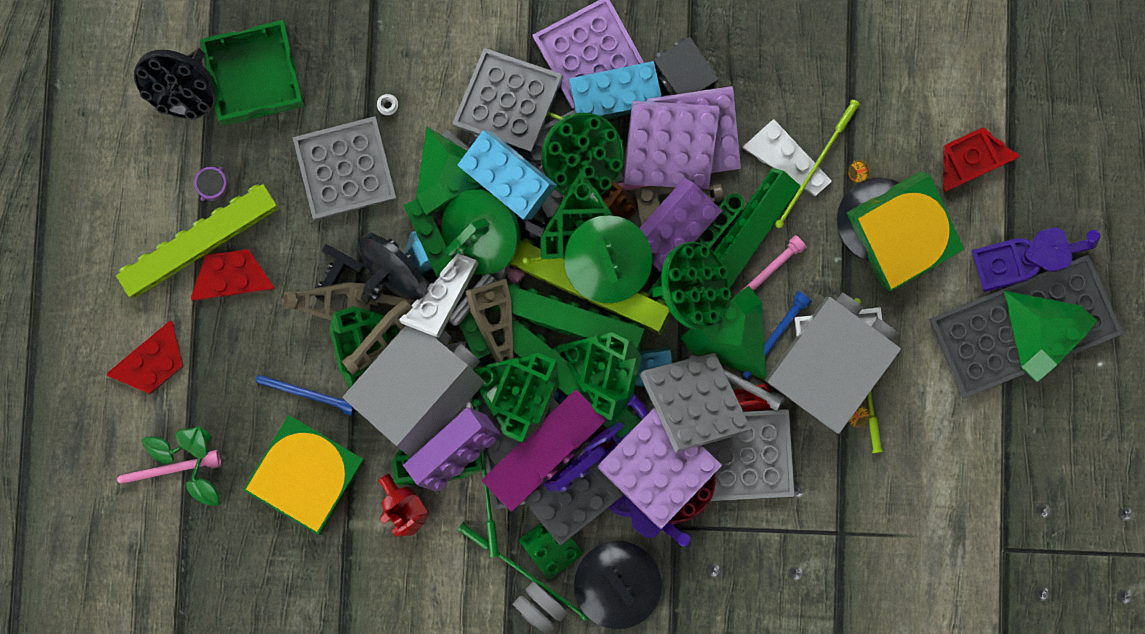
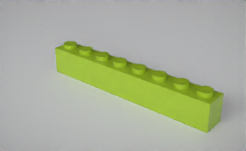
[116,184,279,300]
[509,237,672,335]

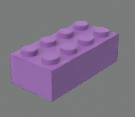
[640,178,722,273]
[403,407,501,491]

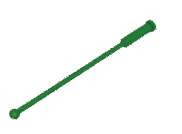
[472,399,500,558]
[457,522,589,621]

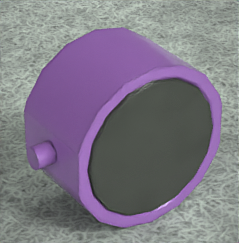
[194,167,229,202]

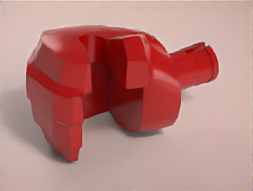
[378,474,429,537]

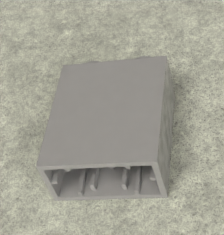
[765,292,901,434]
[342,325,485,458]

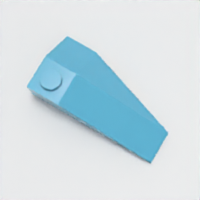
[404,231,434,277]

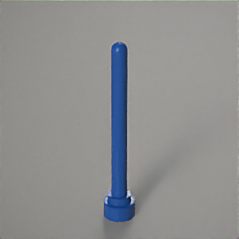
[742,291,812,380]
[256,375,355,416]

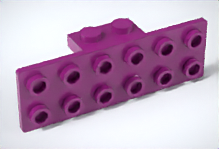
[482,390,606,511]

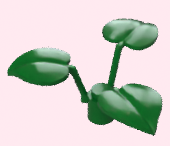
[141,426,221,506]

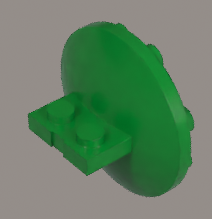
[541,112,624,196]
[441,188,520,275]
[564,215,652,303]
[652,242,731,330]

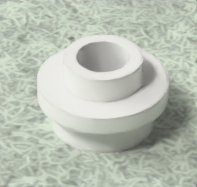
[377,94,398,116]

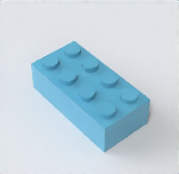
[569,61,662,119]
[458,130,557,220]

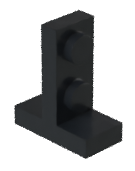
[315,244,365,303]

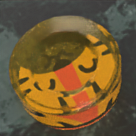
[848,160,870,182]
[848,406,870,428]

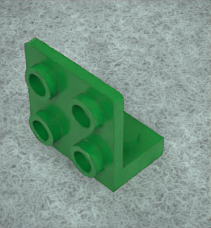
[519,523,583,580]

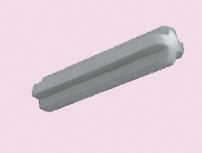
[448,273,495,326]

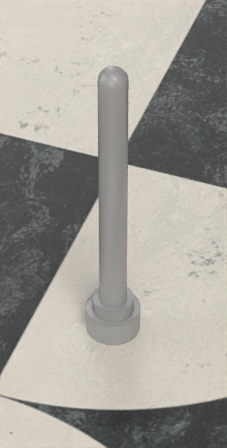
[689,355,786,411]

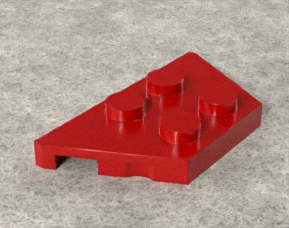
[943,127,1020,193]
[191,249,275,301]
[106,320,184,394]

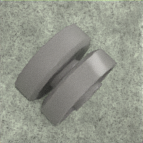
[513,581,568,634]

